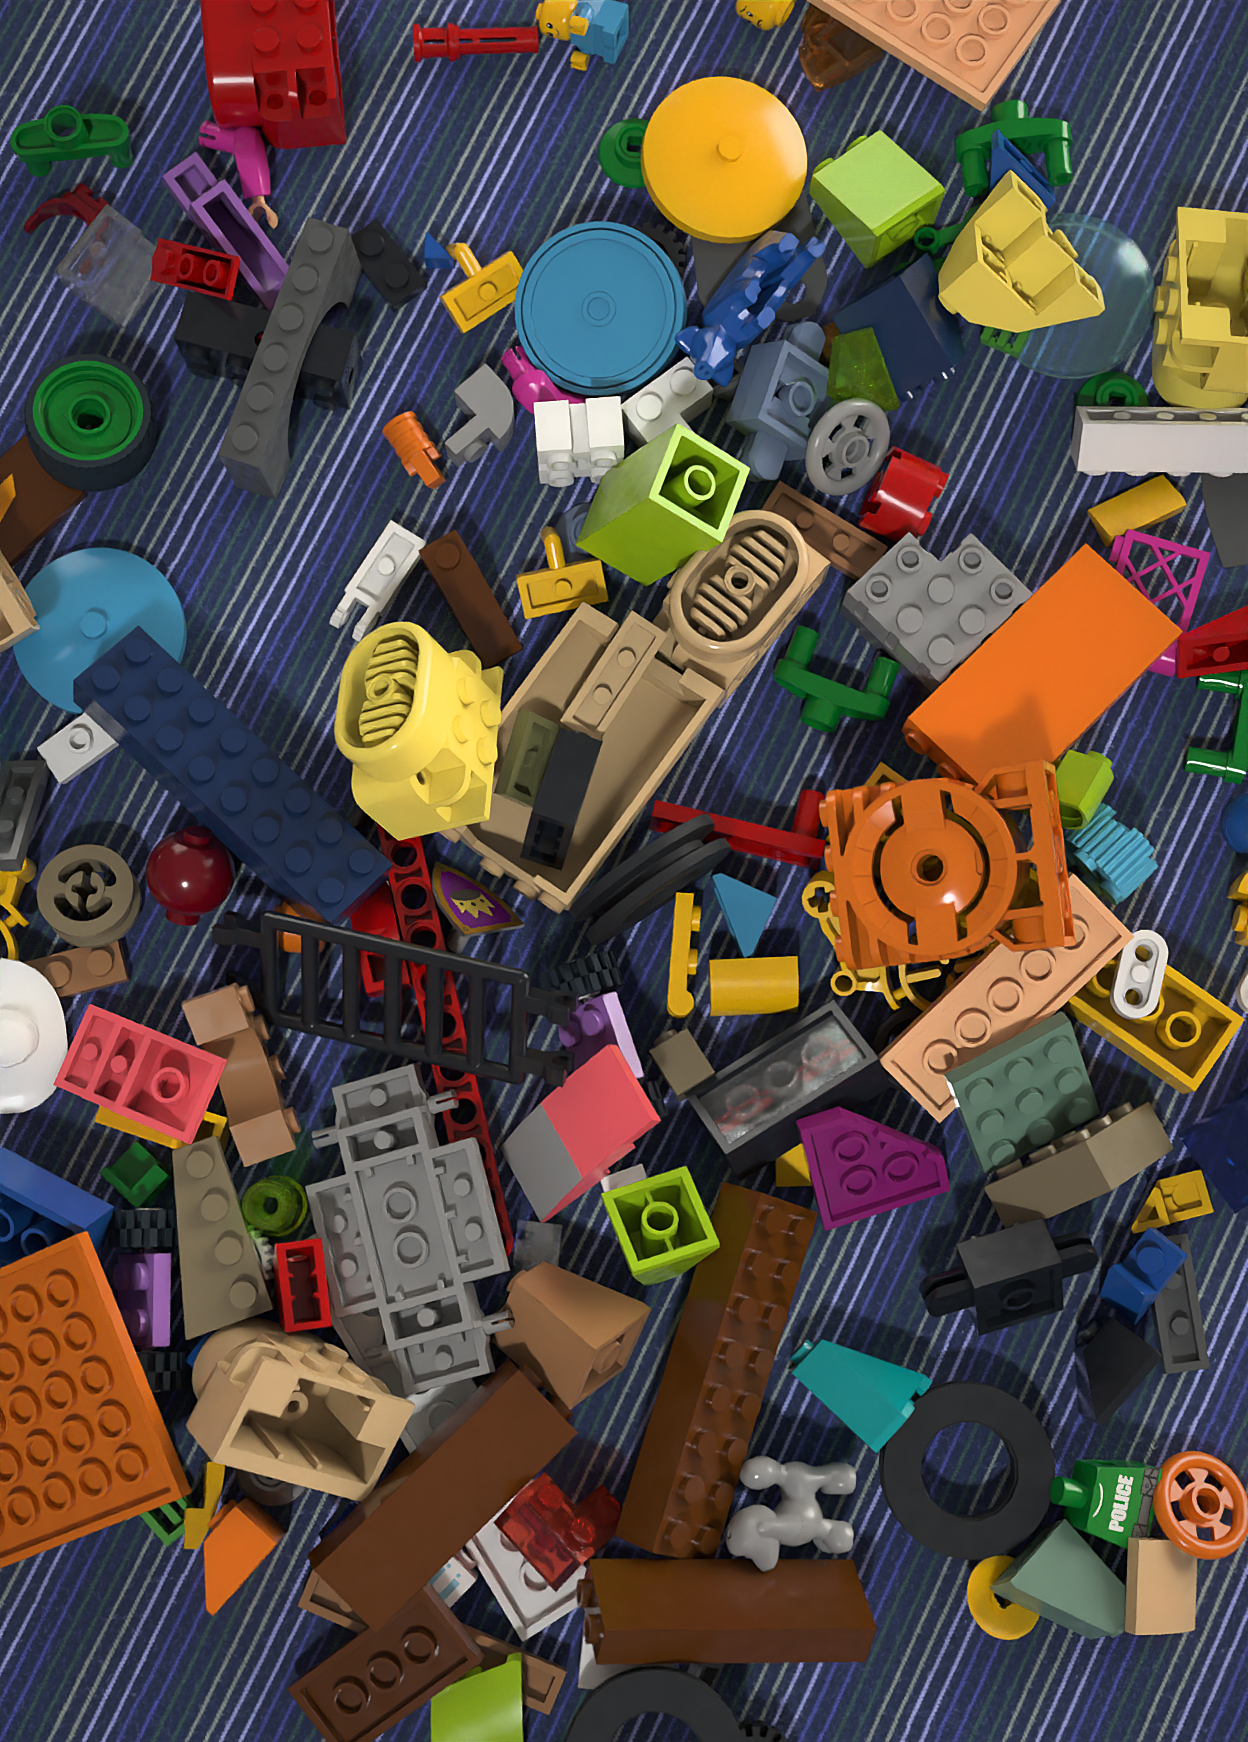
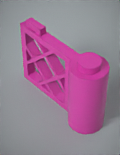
[1108,529,1211,677]

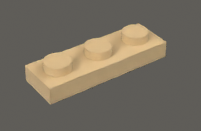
[560,610,668,740]

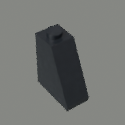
[520,728,603,871]

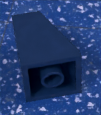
[831,253,966,405]

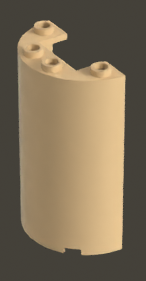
[439,602,725,914]

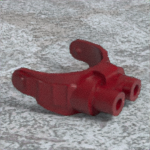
[24,182,112,274]

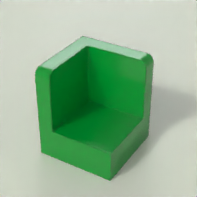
[99,1142,174,1208]

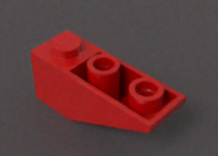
[150,238,241,301]
[350,878,414,998]

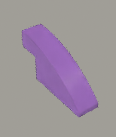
[161,152,289,311]

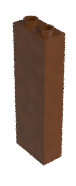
[307,1359,578,1633]
[576,1559,877,1664]

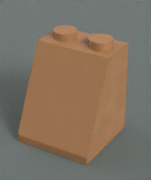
[491,1261,651,1410]

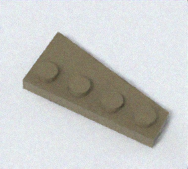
[172,1136,275,1340]

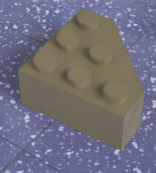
[984,1101,1174,1229]

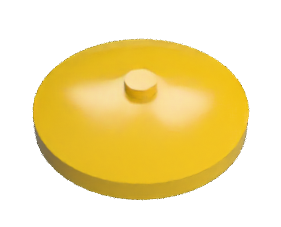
[641,77,807,244]

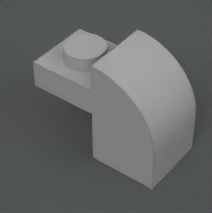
[445,363,515,468]

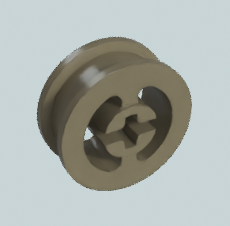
[37,844,142,948]

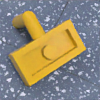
[439,243,523,333]
[515,526,609,619]

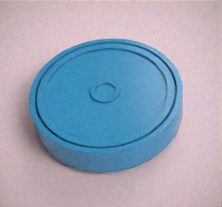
[515,221,687,398]

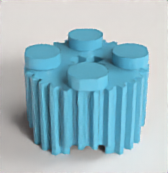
[1063,803,1158,905]

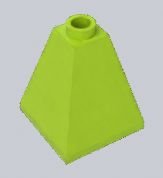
[601,1166,720,1287]

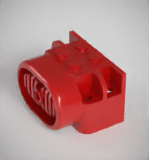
[200,0,347,149]

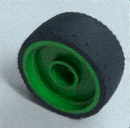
[24,353,156,492]

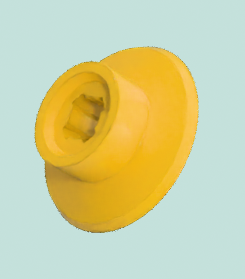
[967,1555,1040,1640]

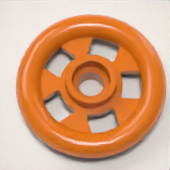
[1153,1451,1248,1560]

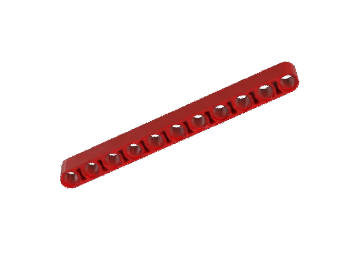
[376,822,514,1257]

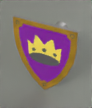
[431,862,525,953]

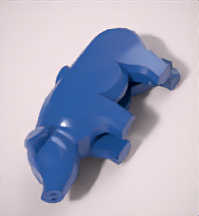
[674,230,826,387]

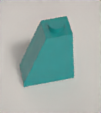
[788,1337,932,1453]

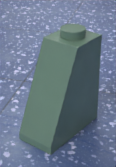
[990,1519,1126,1640]

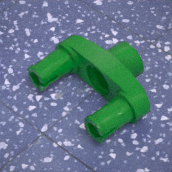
[954,100,1073,197]
[10,105,134,177]
[772,625,900,733]
[1184,669,1248,784]

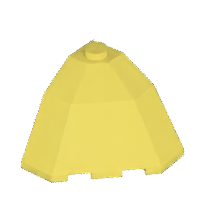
[938,169,1105,333]

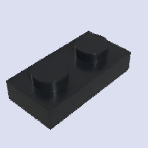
[351,219,427,312]

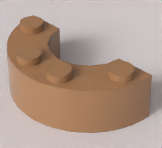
[181,983,301,1167]

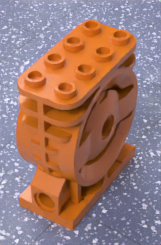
[819,759,1076,970]

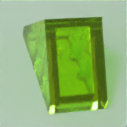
[826,327,900,416]

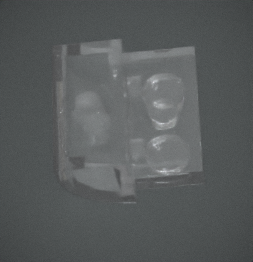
[55,204,162,331]

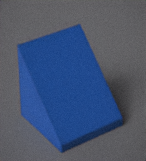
[424,233,455,269]

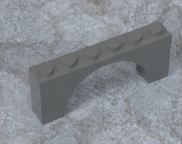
[218,217,363,500]

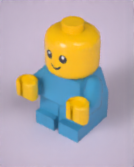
[536,0,629,71]

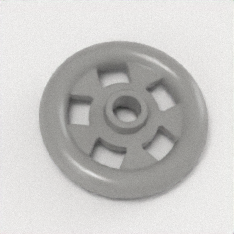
[805,398,890,496]

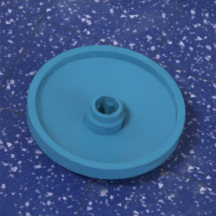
[13,548,187,716]

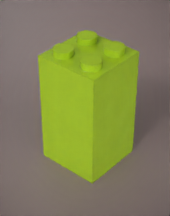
[575,423,750,587]

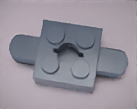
[725,321,845,482]

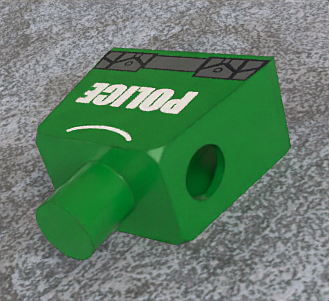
[1050,1459,1163,1550]

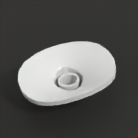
[0,958,68,1114]

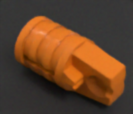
[382,411,446,490]

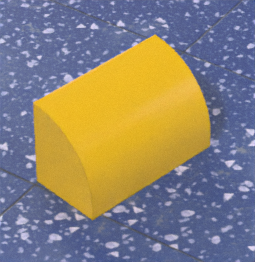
[707,956,799,1016]

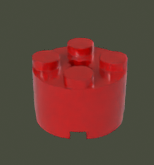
[857,446,949,543]

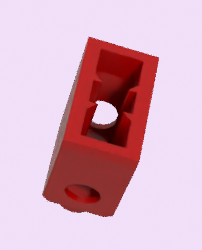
[272,1238,332,1333]

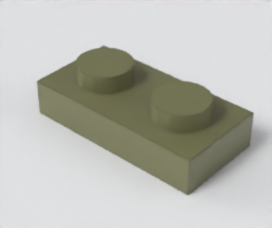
[494,710,560,808]

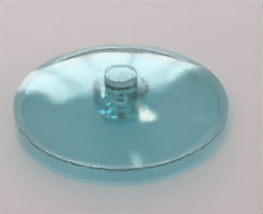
[995,213,1155,379]

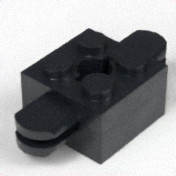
[919,1218,1099,1336]

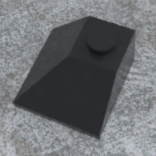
[1074,1316,1163,1426]

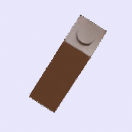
[418,529,523,669]

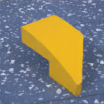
[1131,1169,1214,1234]
[184,1462,225,1549]

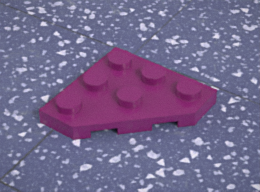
[796,1106,951,1231]

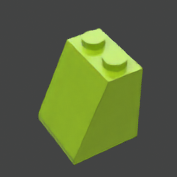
[809,130,946,270]

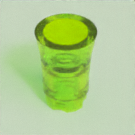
[242,1175,307,1237]

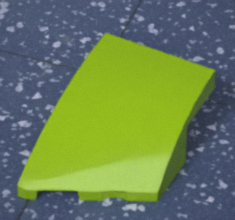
[431,1652,524,1742]

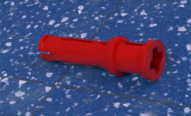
[413,23,538,63]

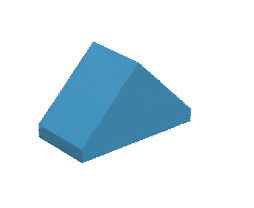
[711,873,777,959]

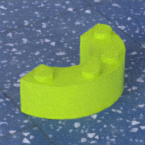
[1018,749,1114,830]

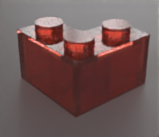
[493,1472,623,1592]

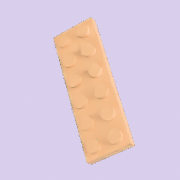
[878,871,1135,1123]

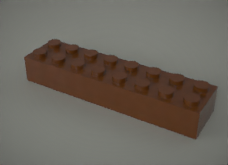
[614,1182,818,1559]

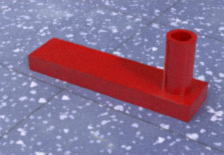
[649,790,826,870]

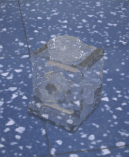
[513,1220,563,1272]

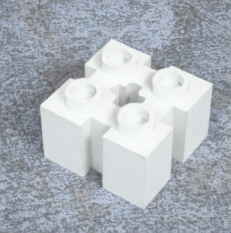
[534,396,624,487]

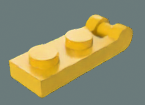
[666,892,701,1019]

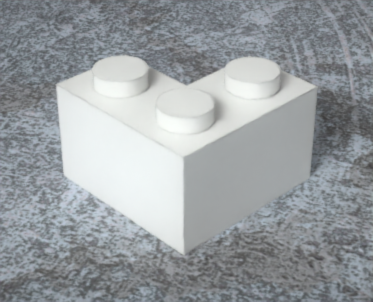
[621,357,713,449]

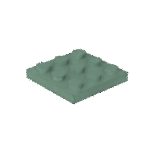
[944,1011,1100,1175]

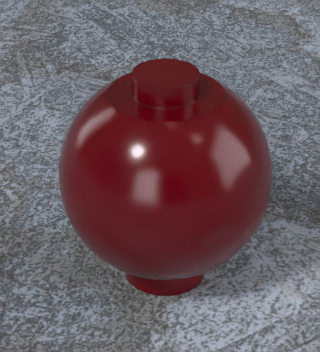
[146,826,235,926]

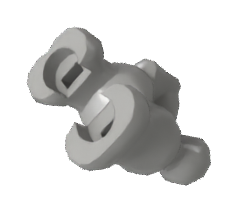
[726,1456,856,1572]

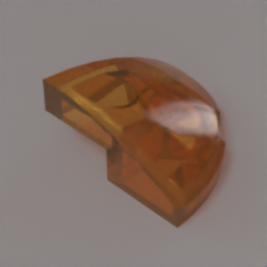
[798,4,883,92]

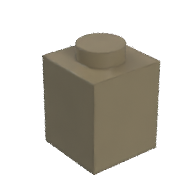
[649,1028,715,1103]

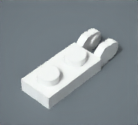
[330,520,427,642]

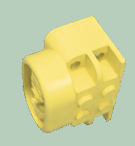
[1152,207,1248,409]
[334,622,504,841]

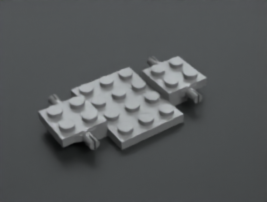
[305,1064,514,1395]

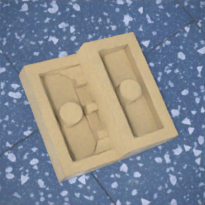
[1125,1535,1198,1635]

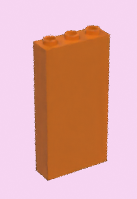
[901,543,1183,800]

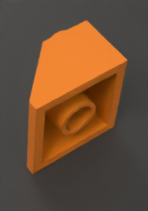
[204,1496,288,1616]

